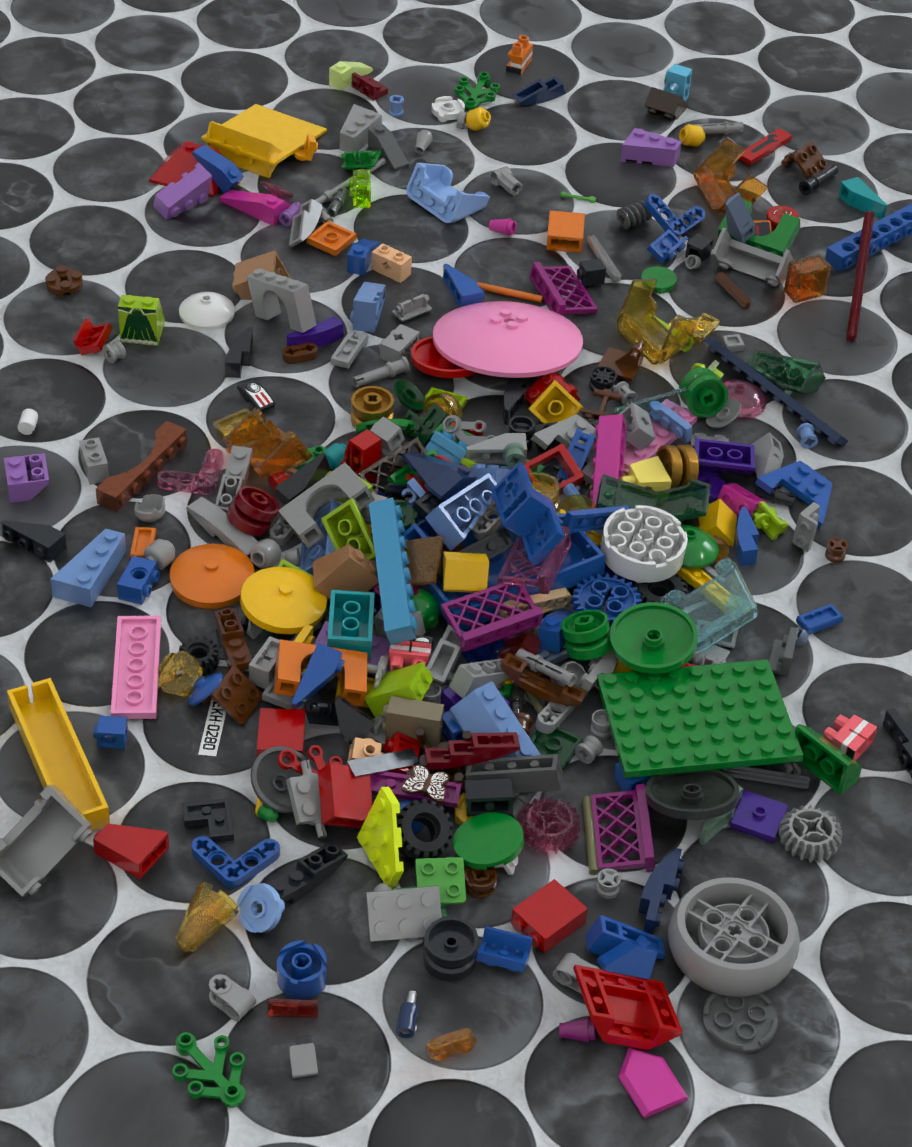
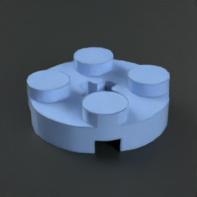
[237,883,285,933]

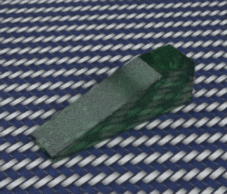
[747,350,826,394]

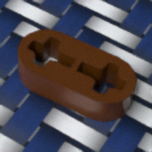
[282,343,318,364]

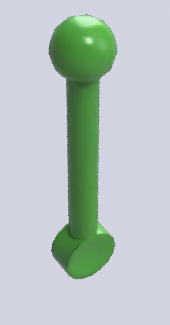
[560,191,596,203]

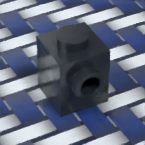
[685,233,713,263]
[577,259,606,286]

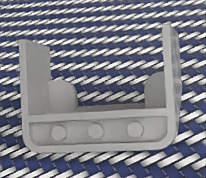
[712,227,795,287]

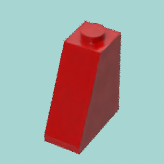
[93,823,169,879]

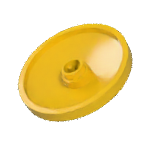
[240,567,327,634]

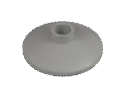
[706,398,741,428]

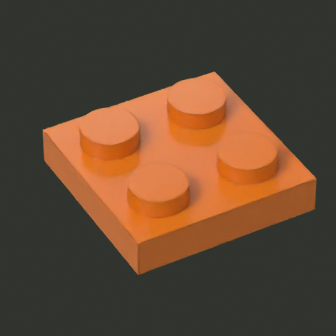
[307,221,357,256]

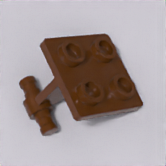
[781,140,829,178]
[597,340,644,381]
[580,388,621,422]
[201,665,263,725]

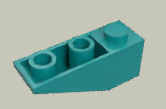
[838,177,887,219]

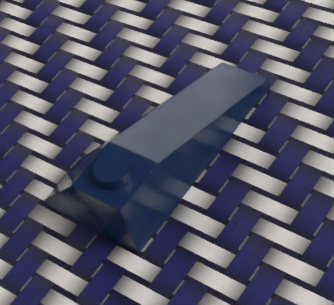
[402,452,477,500]

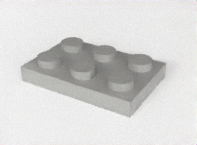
[366,885,442,942]

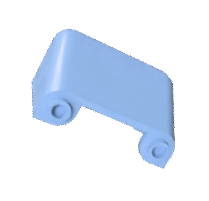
[406,163,490,223]

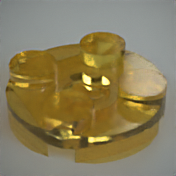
[158,651,203,696]

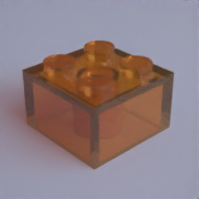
[784,254,831,303]

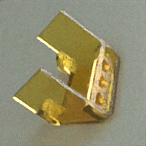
[616,279,698,365]

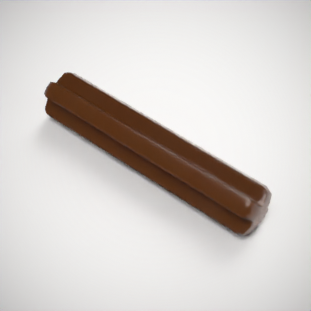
[715,272,751,308]

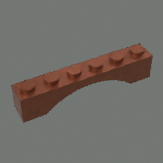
[96,421,188,512]

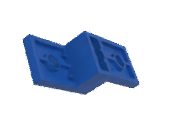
[492,462,565,566]

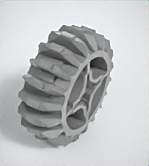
[779,805,842,863]

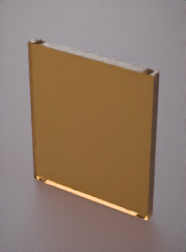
[376,536,444,591]

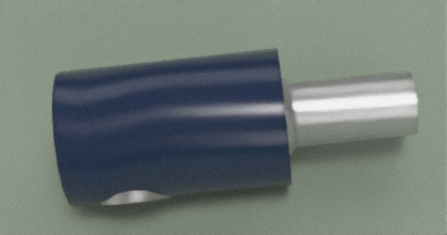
[396,991,419,1038]

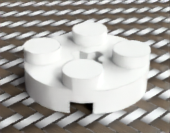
[432,96,465,122]

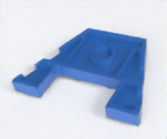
[755,460,833,529]

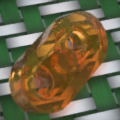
[426,1028,477,1061]

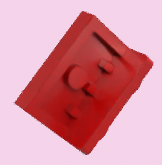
[73,318,113,355]

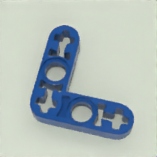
[644,194,705,238]
[192,836,280,889]

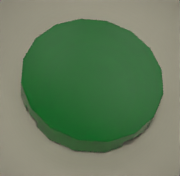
[641,266,677,293]

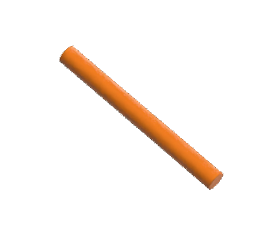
[477,282,543,303]

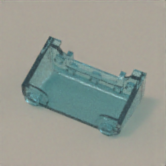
[660,557,758,653]

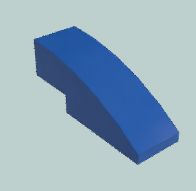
[735,507,759,566]

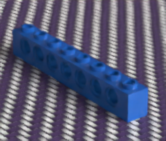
[824,203,912,272]

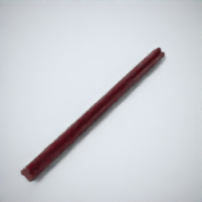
[846,210,875,341]

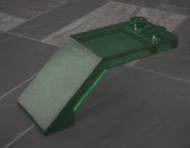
[596,474,711,521]

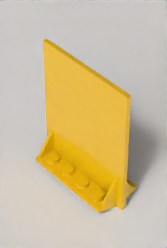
[201,104,327,178]

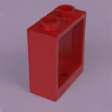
[523,443,584,500]

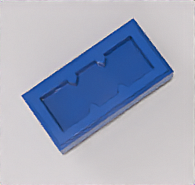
[796,603,844,635]

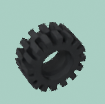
[179,636,219,677]

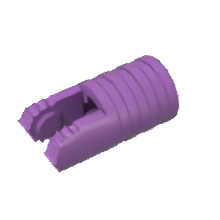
[278,202,304,227]

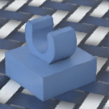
[401,478,427,504]

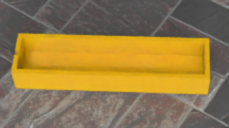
[7,678,110,831]

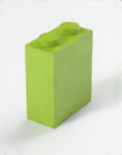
[365,662,433,717]

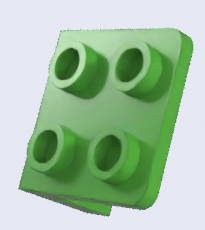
[414,857,466,905]

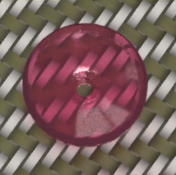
[723,379,767,420]

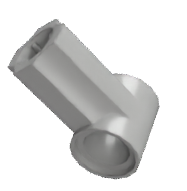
[490,166,522,196]

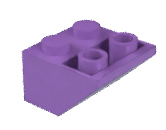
[4,453,49,503]

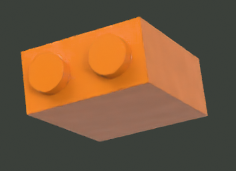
[546,211,585,253]

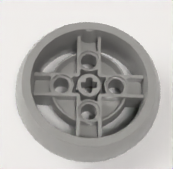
[668,877,800,997]

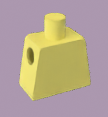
[620,456,672,498]

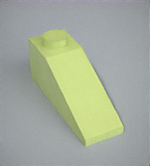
[329,61,373,91]

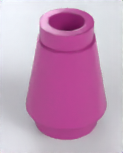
[489,219,516,236]

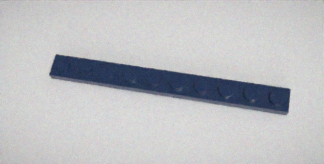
[704,335,848,447]

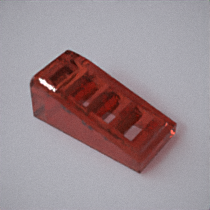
[494,631,541,660]

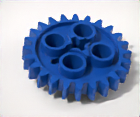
[572,573,642,626]

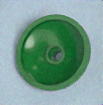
[681,525,719,569]

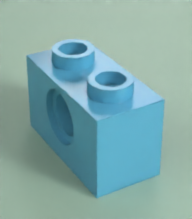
[664,64,692,101]

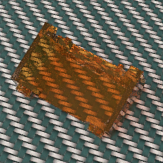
[222,407,312,478]

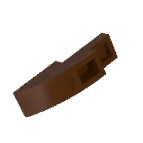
[214,608,252,671]

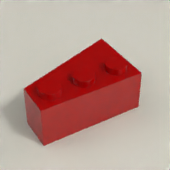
[340,429,381,485]

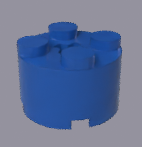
[277,940,327,1001]

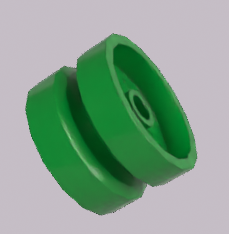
[679,368,728,417]
[561,610,611,660]

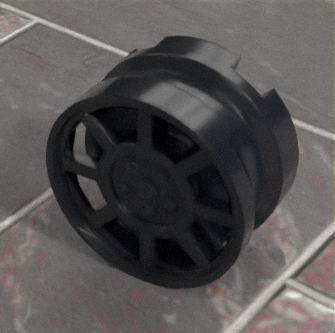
[589,366,617,392]

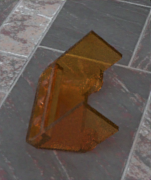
[694,137,768,212]

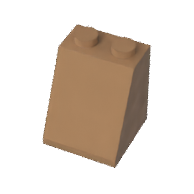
[232,250,291,301]
[313,545,379,599]

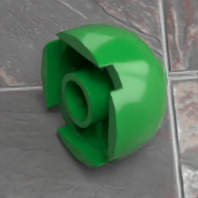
[410,589,440,631]

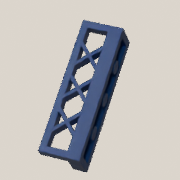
[557,505,631,534]

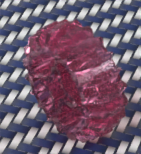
[518,796,581,855]

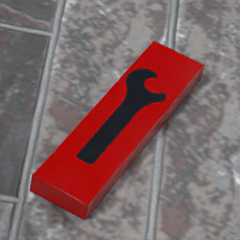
[737,128,792,166]

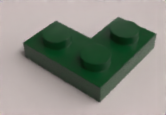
[402,403,449,446]

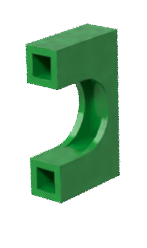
[718,199,800,257]

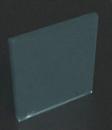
[615,387,686,412]

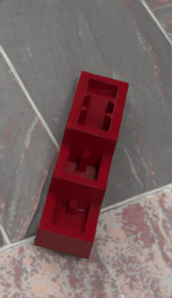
[424,732,520,770]

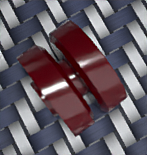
[226,486,280,537]

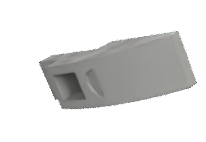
[215,446,253,512]
[579,649,618,698]

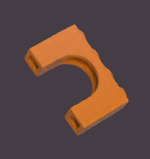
[274,640,367,707]

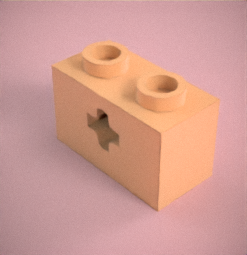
[371,243,412,283]

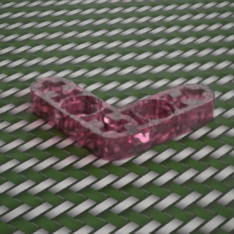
[157,449,224,495]

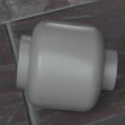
[144,539,175,570]
[250,539,281,569]

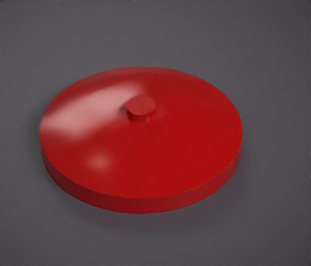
[411,336,476,378]

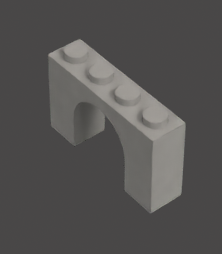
[246,269,317,333]
[278,462,375,548]

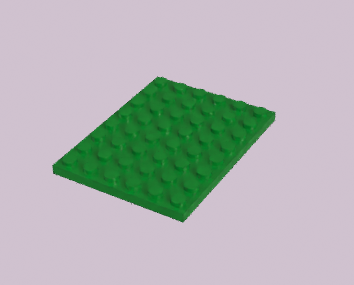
[596,659,803,778]

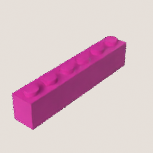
[589,414,627,509]

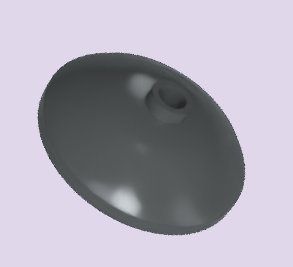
[250,746,313,813]

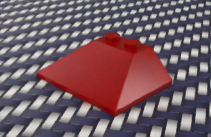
[149,141,224,198]
[573,965,683,1050]

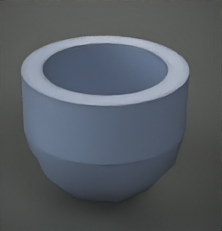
[796,627,808,646]

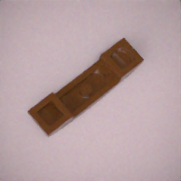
[500,653,587,706]

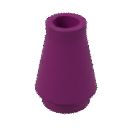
[559,1017,596,1043]

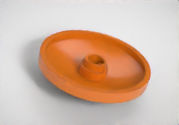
[170,544,254,609]

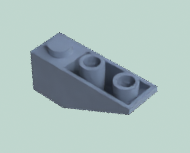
[725,192,755,243]

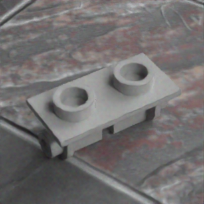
[392,294,432,322]

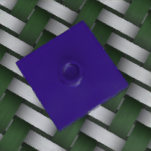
[730,790,788,843]

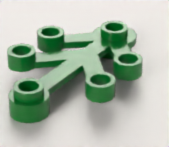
[454,72,500,111]
[172,1032,246,1108]

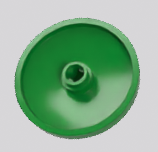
[610,602,698,674]

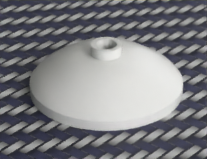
[179,292,235,330]

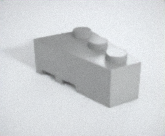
[340,104,382,152]

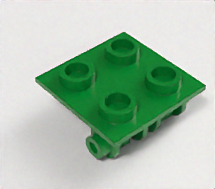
[341,150,382,170]

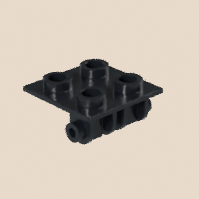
[303,689,339,726]

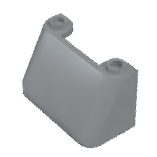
[0,785,92,896]

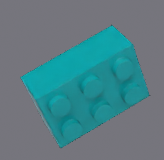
[327,590,375,659]

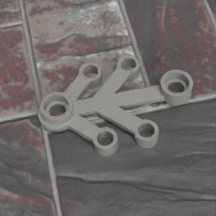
[442,415,496,468]

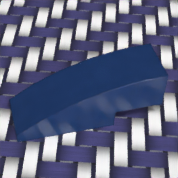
[512,76,566,105]

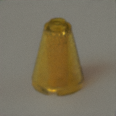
[175,882,239,952]

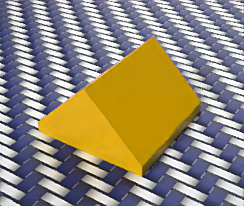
[528,380,583,424]
[697,499,737,547]
[443,552,489,593]

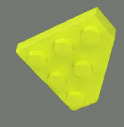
[357,787,404,888]

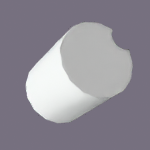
[18,409,38,435]

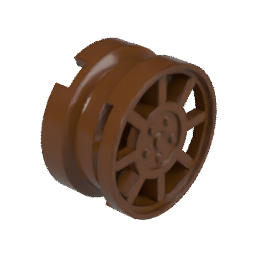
[464,866,497,899]

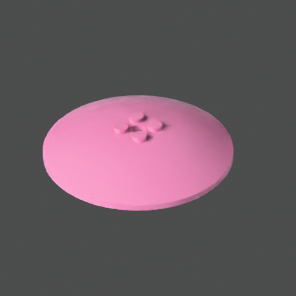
[433,301,583,378]

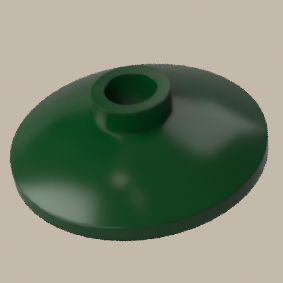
[394,379,426,411]

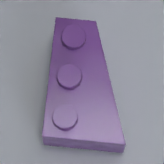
[620,128,682,167]
[153,162,212,220]

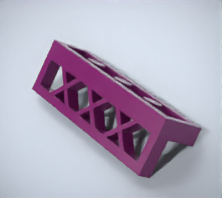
[370,771,462,808]

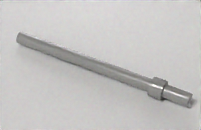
[315,158,386,204]

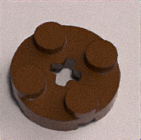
[45,265,83,296]

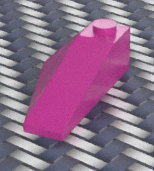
[219,190,291,226]

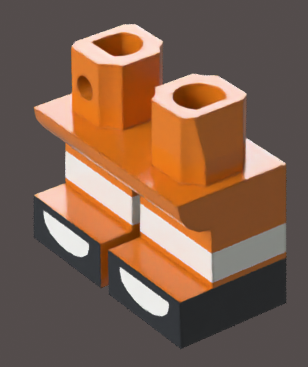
[506,35,533,75]

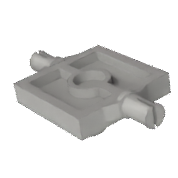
[286,760,327,838]

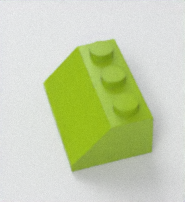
[321,498,376,562]

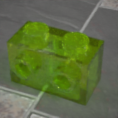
[349,169,371,208]

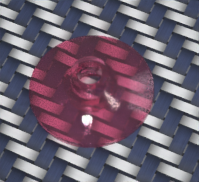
[261,181,294,198]

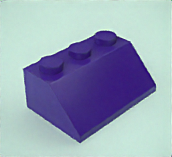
[694,438,755,476]

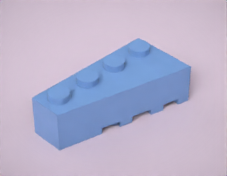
[425,473,497,551]
[50,529,126,607]

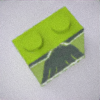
[118,295,165,346]

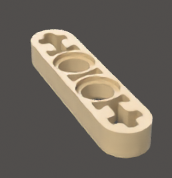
[498,588,572,618]

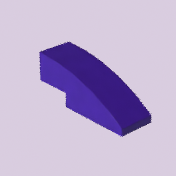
[287,316,344,348]

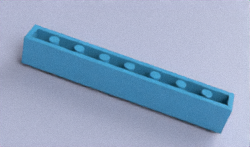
[369,497,418,645]

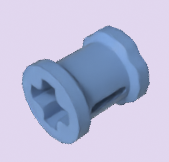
[389,95,404,117]
[797,423,818,449]

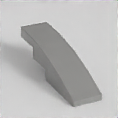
[186,497,258,557]

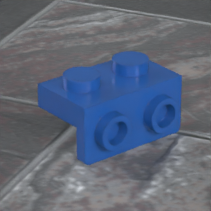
[647,229,688,264]
[476,926,533,972]

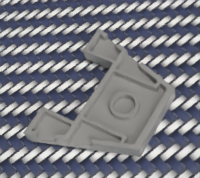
[531,414,598,486]

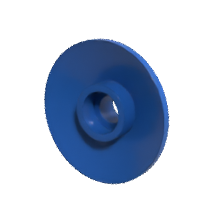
[188,672,223,706]

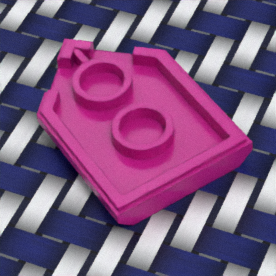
[619,1047,688,1119]

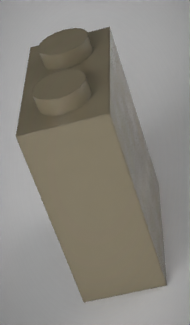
[382,696,444,748]

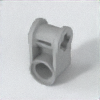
[553,953,600,994]
[209,974,256,1021]

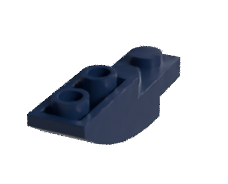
[638,848,684,935]

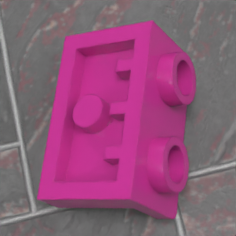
[717,483,767,518]

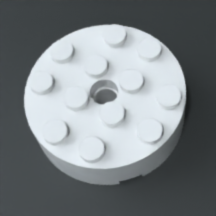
[600,505,688,583]

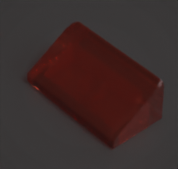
[268,999,319,1018]

